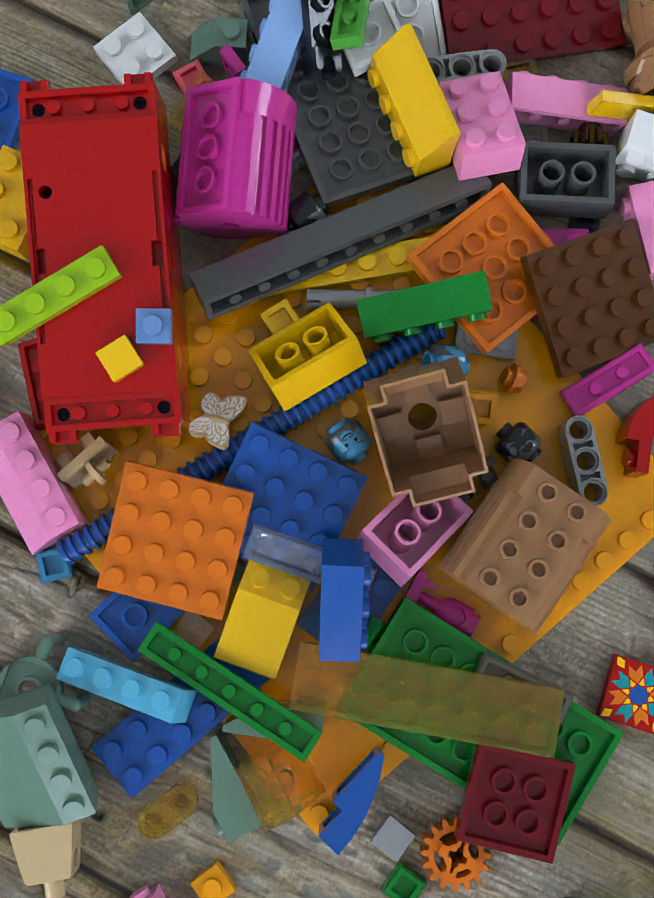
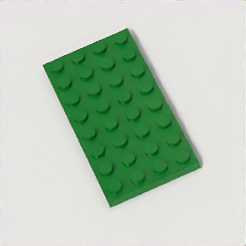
[336,596,624,846]

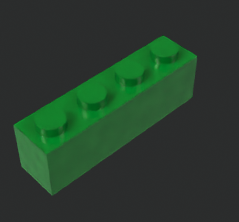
[356,270,493,344]

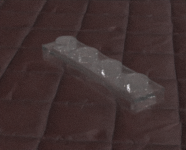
[242,524,377,592]

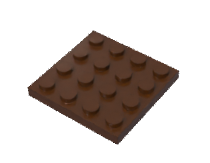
[520,218,654,378]

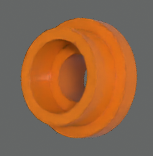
[500,363,527,394]

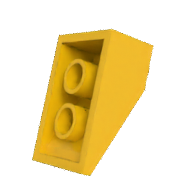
[214,558,311,681]

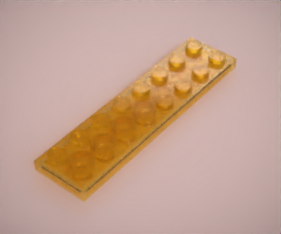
[289,641,565,758]

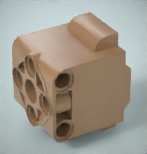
[363,357,489,507]

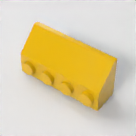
[367,23,461,177]

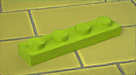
[0,245,122,347]

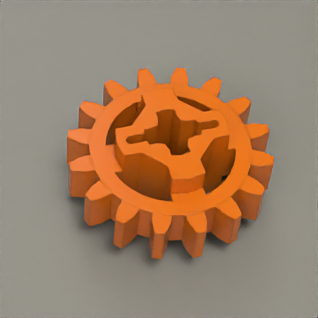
[419,813,492,892]

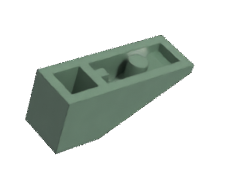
[210,728,266,844]

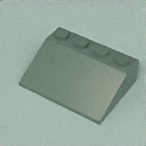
[0,683,99,828]

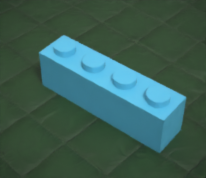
[56,647,197,724]

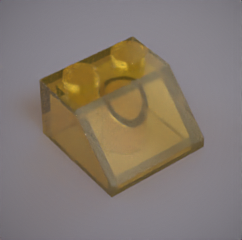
[236,743,326,832]

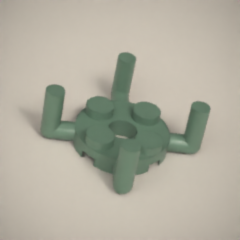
[0,632,91,712]

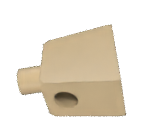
[9,819,81,898]

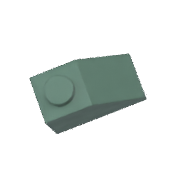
[190,17,251,67]

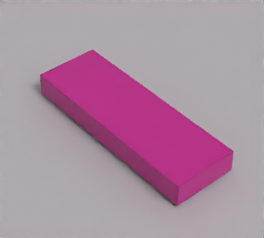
[559,343,654,416]

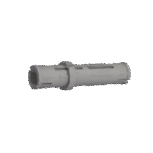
[307,287,400,309]

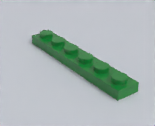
[138,622,323,763]

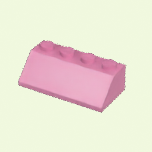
[0,411,89,555]

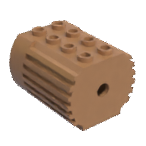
[438,458,611,634]

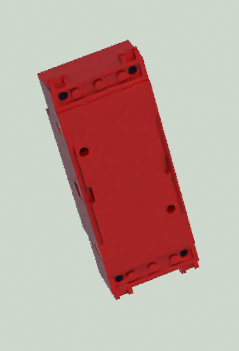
[18,72,191,445]

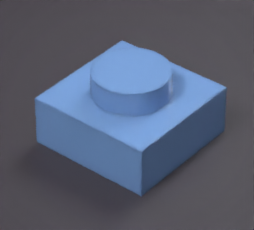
[136,308,173,345]

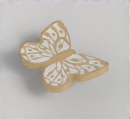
[188,392,248,450]

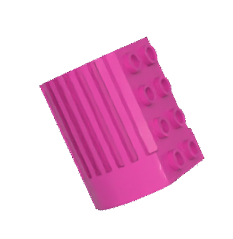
[174,77,297,239]

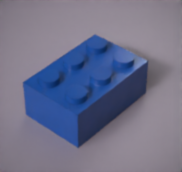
[319,538,371,662]

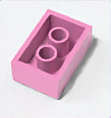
[439,71,526,181]
[356,493,474,587]

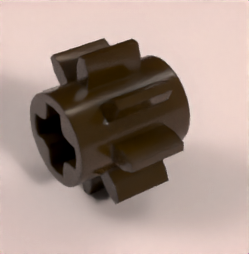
[570,122,609,145]

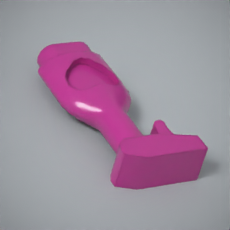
[405,569,481,637]

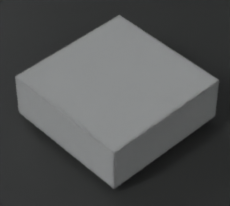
[370,812,416,862]

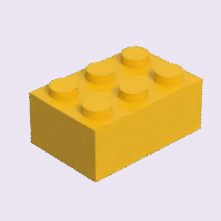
[0,145,30,262]
[248,302,367,412]

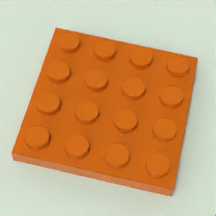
[405,182,555,355]
[96,460,255,620]

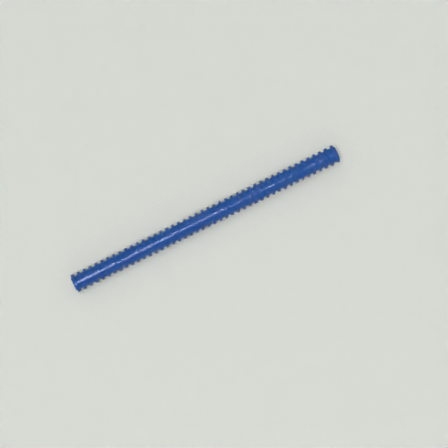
[56,324,446,565]

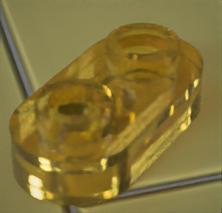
[137,783,198,839]

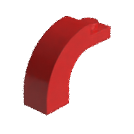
[615,396,654,478]

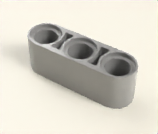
[427,49,507,84]
[557,416,608,506]

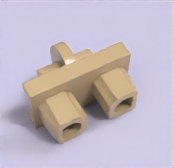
[56,431,119,490]

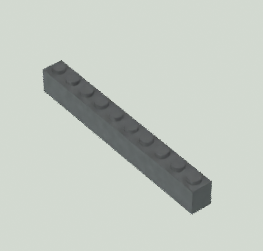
[189,165,492,320]

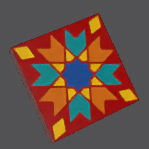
[596,653,654,734]

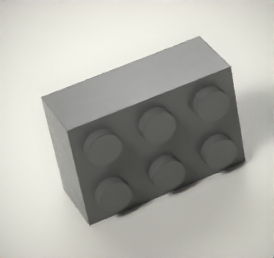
[514,141,616,219]

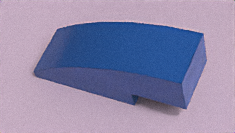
[319,745,384,855]

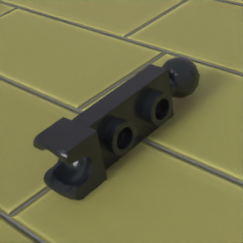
[301,0,342,80]

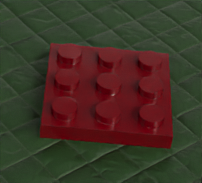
[454,738,576,864]

